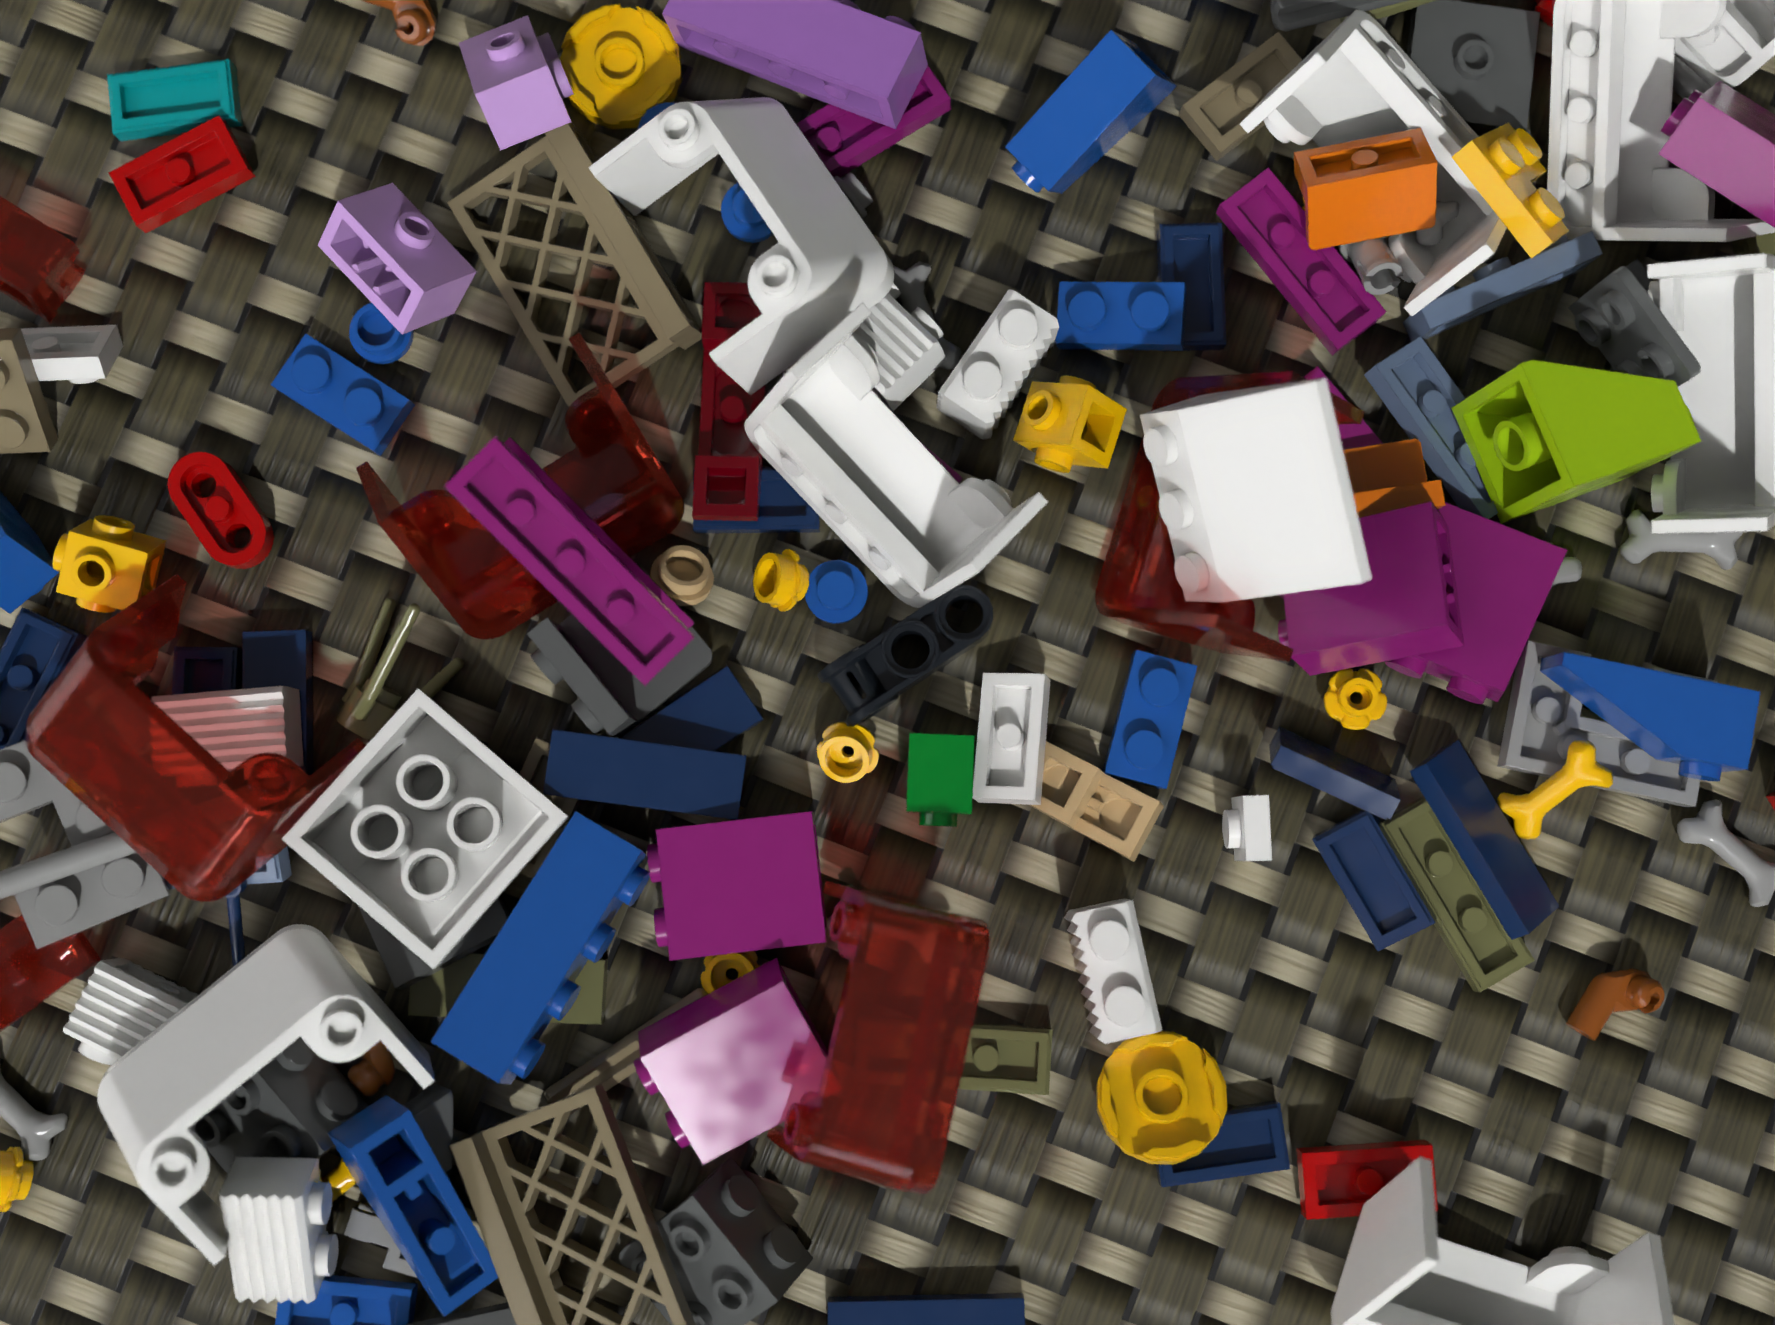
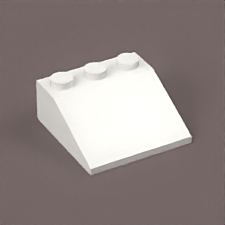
[1140,378,1372,602]
[282,689,568,969]

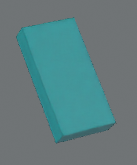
[107,59,243,141]

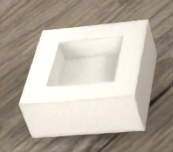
[1222,795,1272,861]

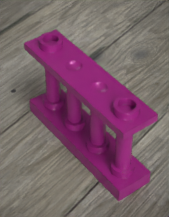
[444,437,695,685]

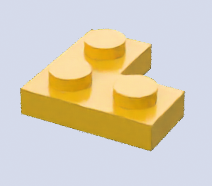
[1452,122,1569,259]

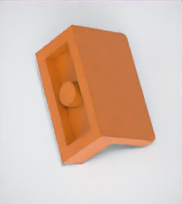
[1294,128,1438,250]
[1343,439,1445,518]

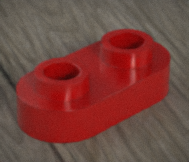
[168,452,274,569]

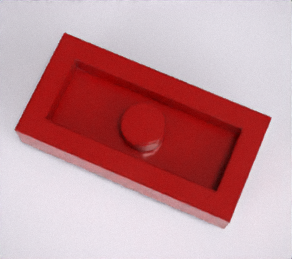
[109,115,256,234]
[1296,1139,1438,1220]

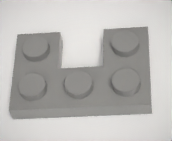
[1497,641,1718,807]
[0,715,170,949]

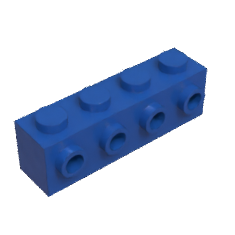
[431,811,650,1085]

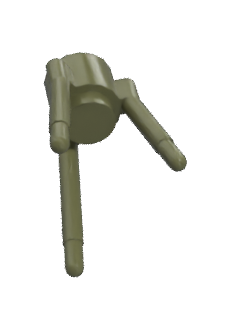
[336,598,464,741]

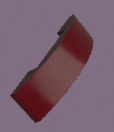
[692,282,766,521]

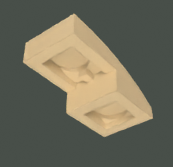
[1030,741,1164,862]

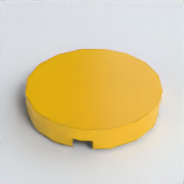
[560,4,682,129]
[1096,1031,1227,1164]

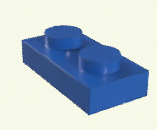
[1055,282,1187,351]
[271,334,415,456]
[1102,650,1197,789]
[275,1275,418,1325]

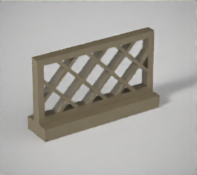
[447,122,702,413]
[449,1083,695,1325]

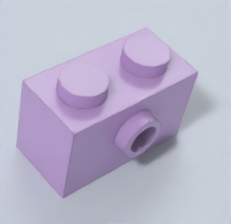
[459,15,574,151]
[318,183,477,335]

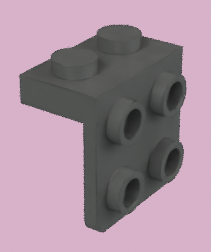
[1568,259,1701,387]
[527,567,713,739]
[190,1037,369,1174]
[619,1157,814,1325]

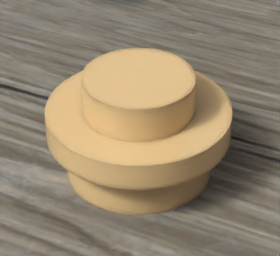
[650,545,714,606]

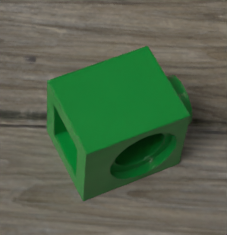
[906,733,974,827]

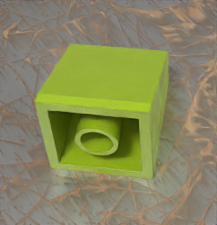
[1452,360,1701,524]

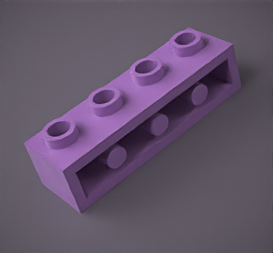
[662,0,928,129]

